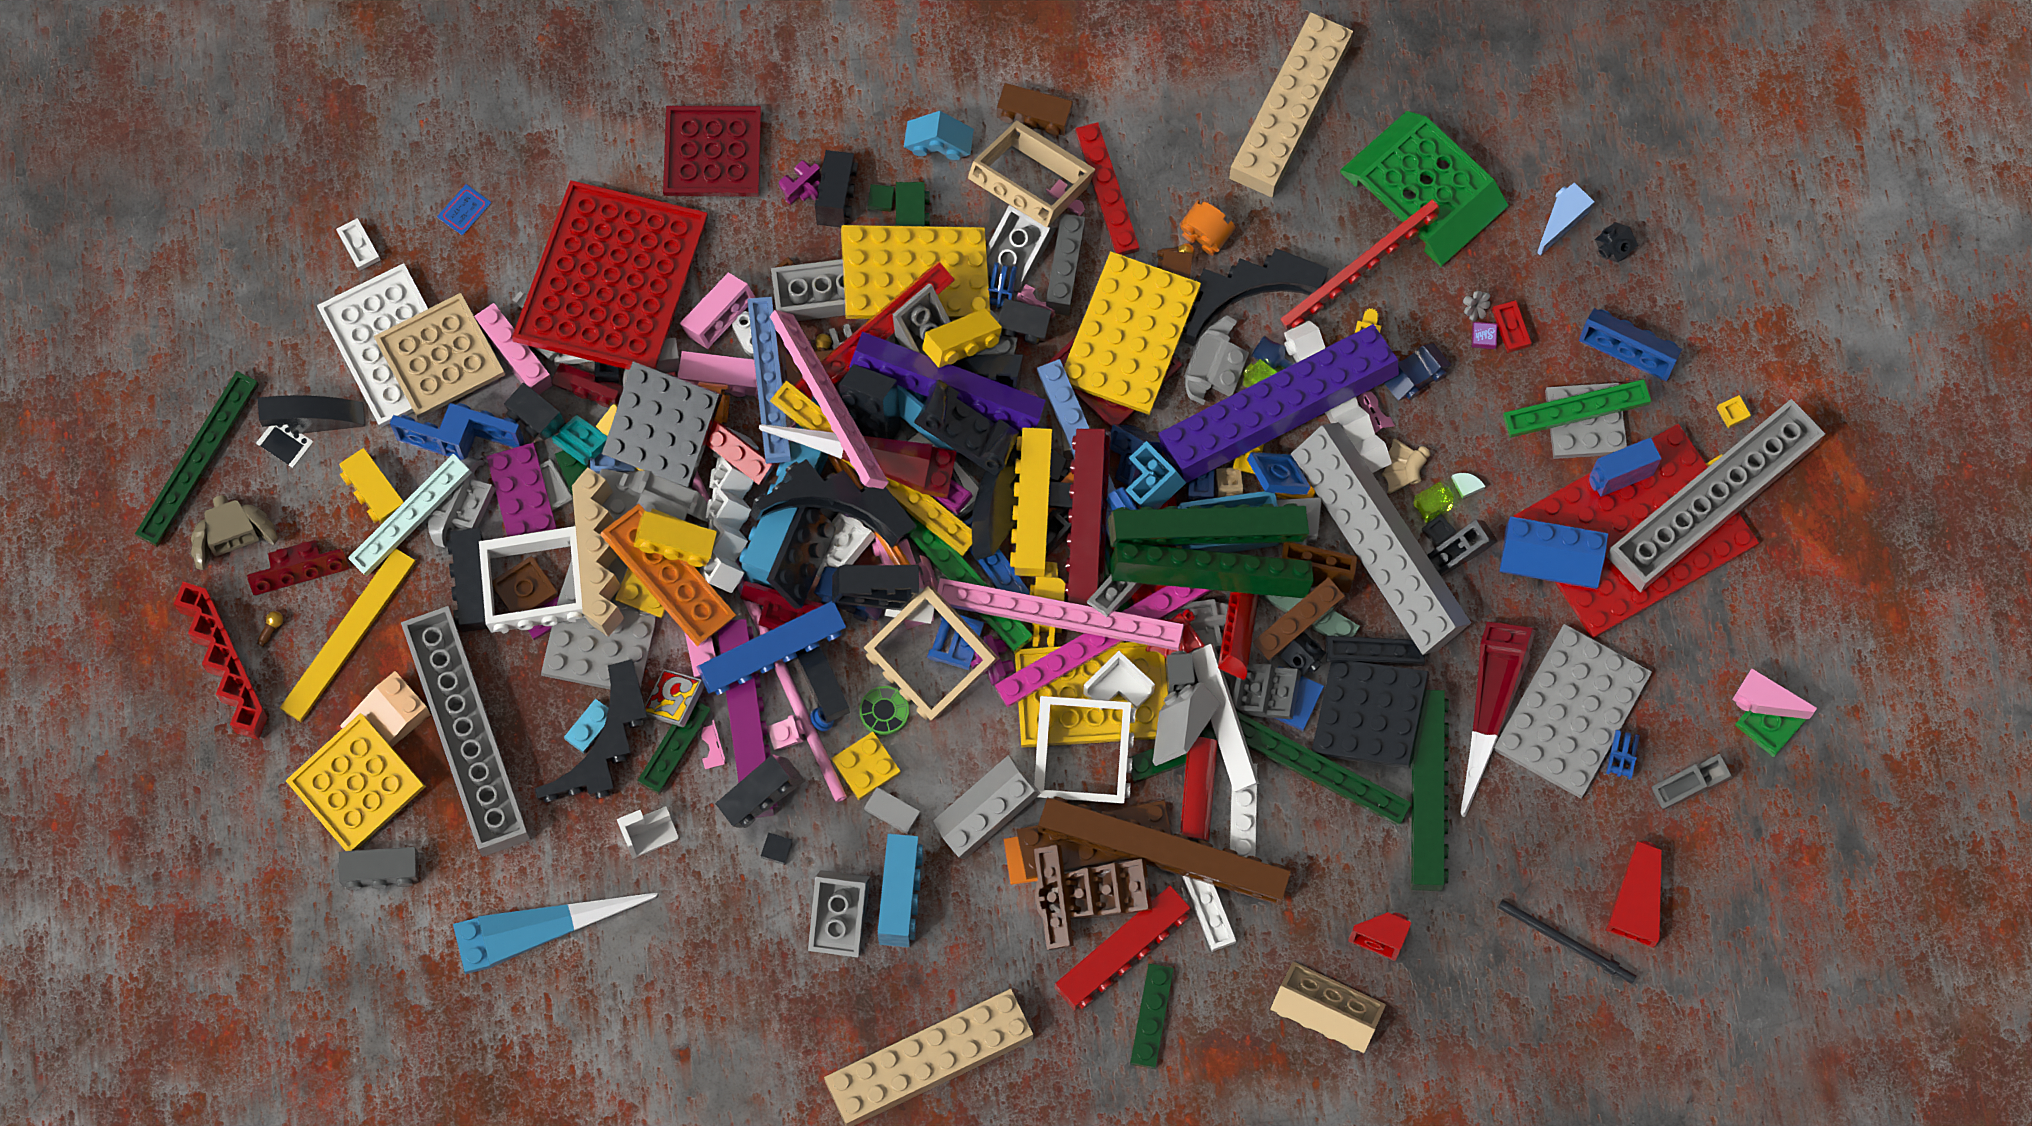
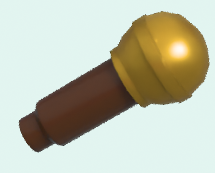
[1157,243,1194,258]
[815,334,832,351]
[257,611,283,647]

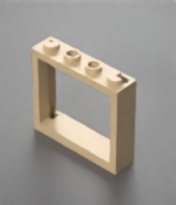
[968,120,1095,228]
[864,586,1000,721]

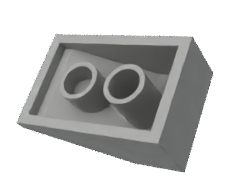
[986,205,1057,291]
[893,284,951,356]
[1153,682,1221,766]
[808,870,870,957]

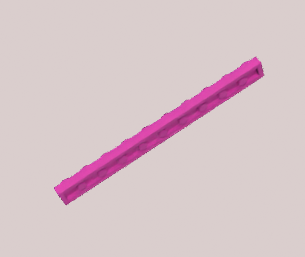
[995,586,1212,708]

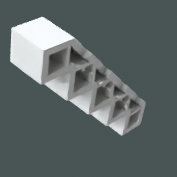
[1284,321,1392,473]
[699,427,758,593]

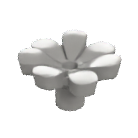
[1463,291,1490,322]

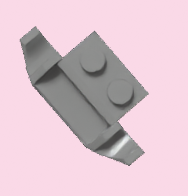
[1184,315,1249,405]
[428,458,496,548]
[619,471,710,522]
[1163,599,1228,653]

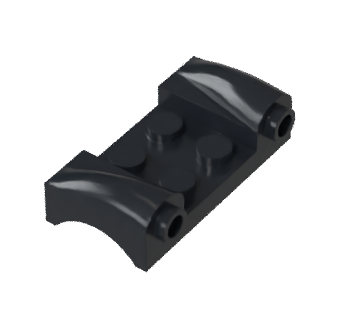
[914,379,1020,476]

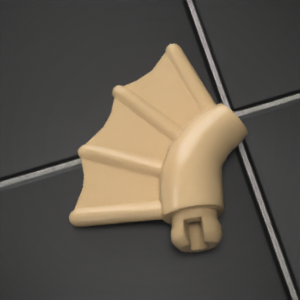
[1382,438,1430,494]

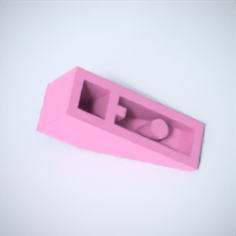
[1732,669,1817,719]

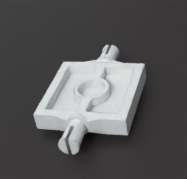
[816,513,876,577]

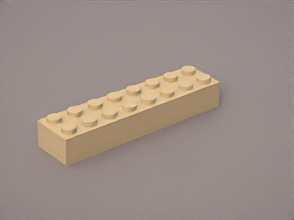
[1229,12,1353,198]
[824,989,1033,1126]

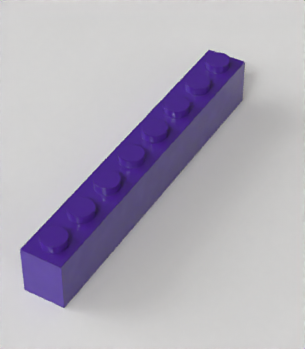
[849,332,1046,432]

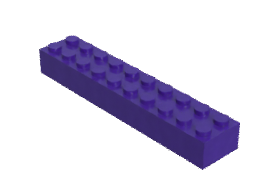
[1158,324,1399,483]

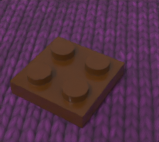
[492,555,559,613]

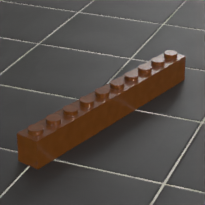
[1038,796,1291,906]

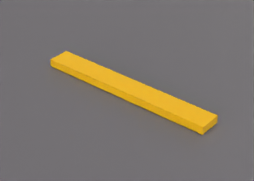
[280,548,416,723]

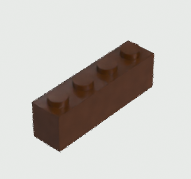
[1252,577,1346,663]

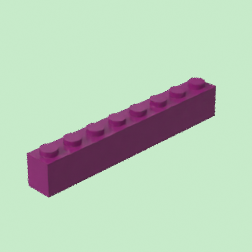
[718,619,778,818]

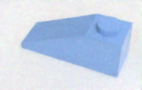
[1537,183,1594,256]

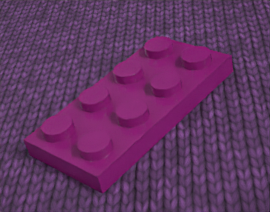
[486,443,557,537]

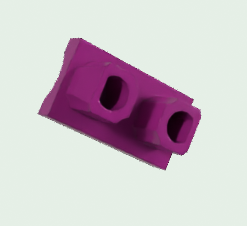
[779,160,821,205]
[971,635,1015,686]

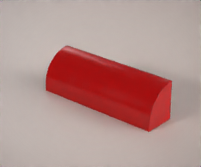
[1218,592,1259,680]
[1180,737,1218,842]

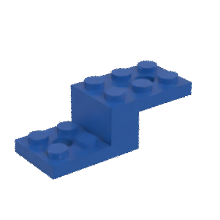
[390,403,525,460]

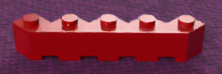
[174,582,268,740]

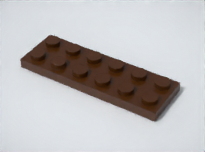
[1016,800,1172,880]

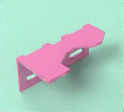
[1046,179,1085,216]
[1017,284,1055,318]
[1356,391,1395,433]
[916,555,938,591]
[701,720,725,769]

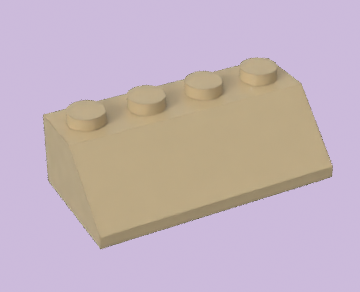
[1270,961,1386,1053]

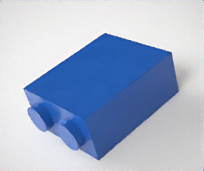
[1589,437,1661,497]

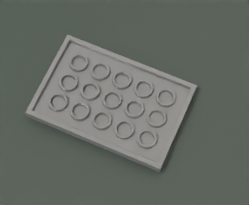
[1493,624,1652,798]

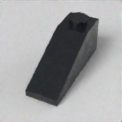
[1427,519,1498,577]

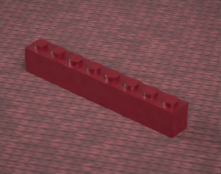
[1065,429,1111,607]

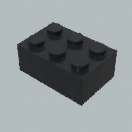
[839,364,901,439]

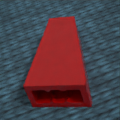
[1605,841,1662,948]

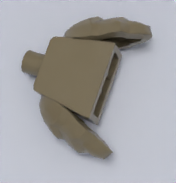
[191,495,278,570]

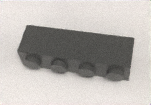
[1046,214,1085,316]

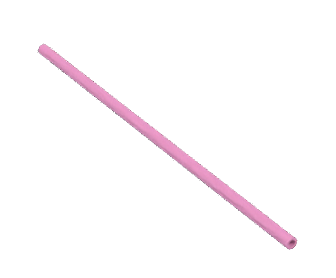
[692,471,847,802]

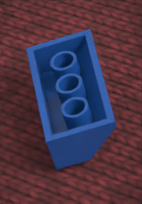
[1579,308,1682,382]
[1499,516,1608,589]

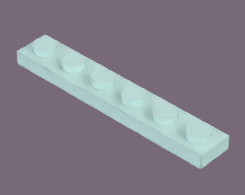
[348,454,472,576]

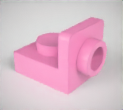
[767,715,805,751]

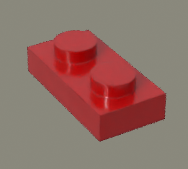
[1492,300,1531,353]

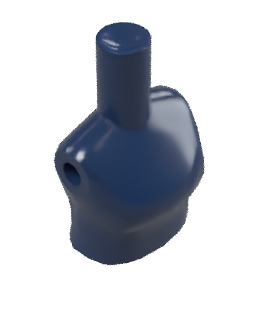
[1251,336,1294,370]

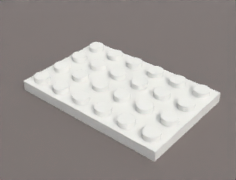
[317,263,428,428]

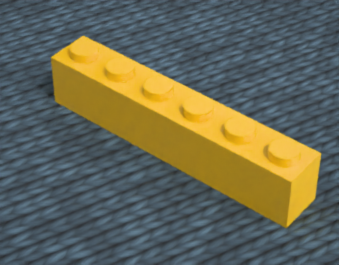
[1010,428,1052,577]

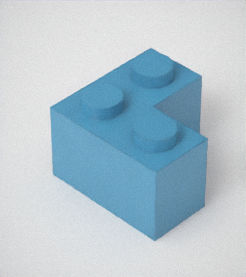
[904,111,974,160]
[1126,441,1186,509]

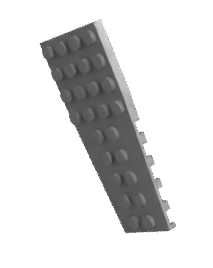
[541,469,656,689]

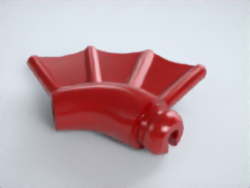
[1146,609,1205,658]

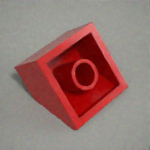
[1348,912,1412,961]

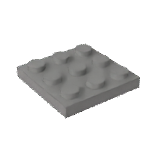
[1545,383,1627,459]

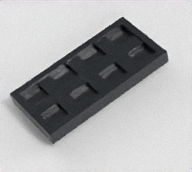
[766,507,836,609]

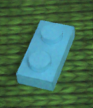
[564,699,609,754]

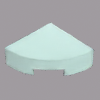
[1451,473,1485,499]

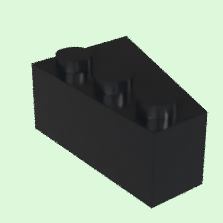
[814,150,859,228]
[950,354,1023,390]
[832,564,919,611]
[715,755,805,828]

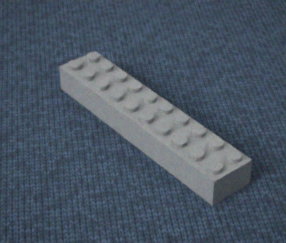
[1607,399,1825,593]
[1291,422,1471,655]
[401,606,530,857]

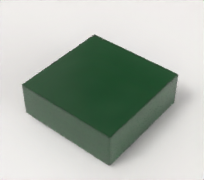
[867,184,894,212]

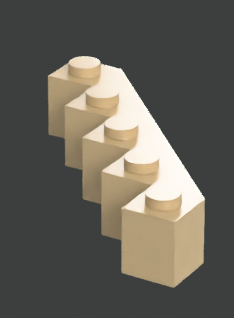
[572,467,624,637]

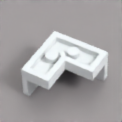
[1083,651,1155,710]
[617,806,679,859]

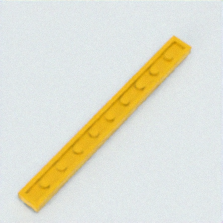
[770,381,972,556]

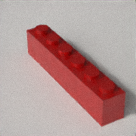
[1055,886,1190,1011]

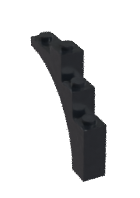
[1183,248,1329,346]
[750,459,917,548]
[535,659,649,803]

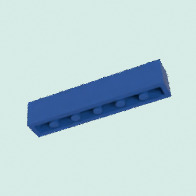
[696,601,846,695]

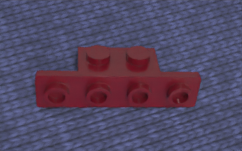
[551,363,624,408]
[247,540,349,596]
[740,581,840,630]

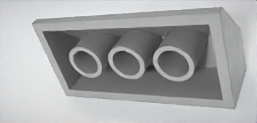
[771,259,845,321]
[933,755,1041,859]

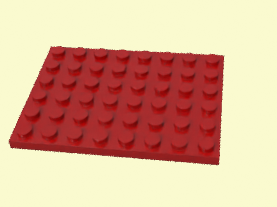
[512,180,708,370]
[1514,424,1759,639]

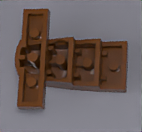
[1034,845,1152,950]

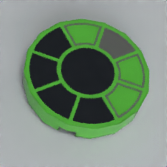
[860,686,909,736]

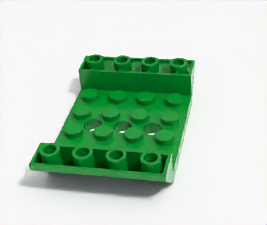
[1340,111,1508,267]

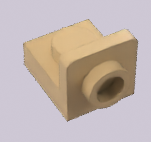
[1216,468,1243,498]

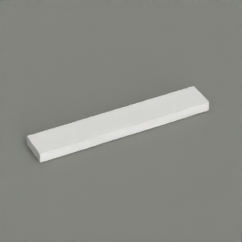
[1191,644,1259,793]

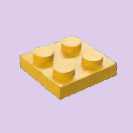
[831,731,901,801]

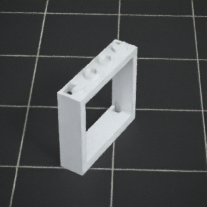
[479,526,586,633]
[1034,696,1136,803]

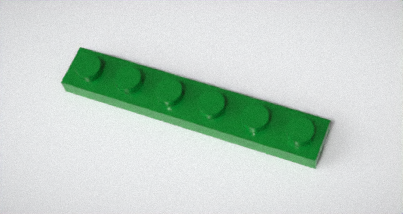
[1503,379,1651,438]

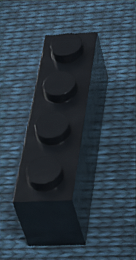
[447,528,489,632]

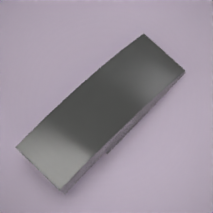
[1651,754,1733,810]

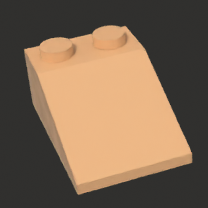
[341,671,431,747]

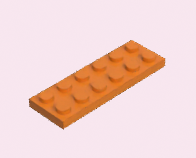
[600,504,736,647]

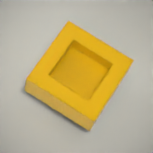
[1717,395,1751,429]

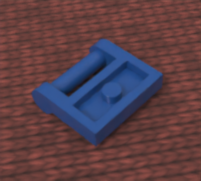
[927,615,984,670]

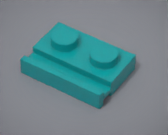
[551,415,607,466]

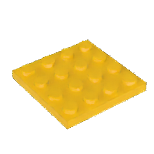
[286,713,426,851]

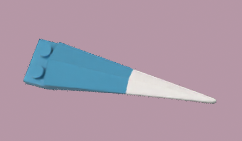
[453,893,658,974]

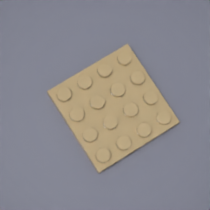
[374,293,505,419]

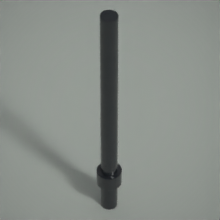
[1498,899,1637,984]

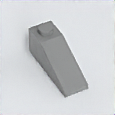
[1087,575,1143,617]

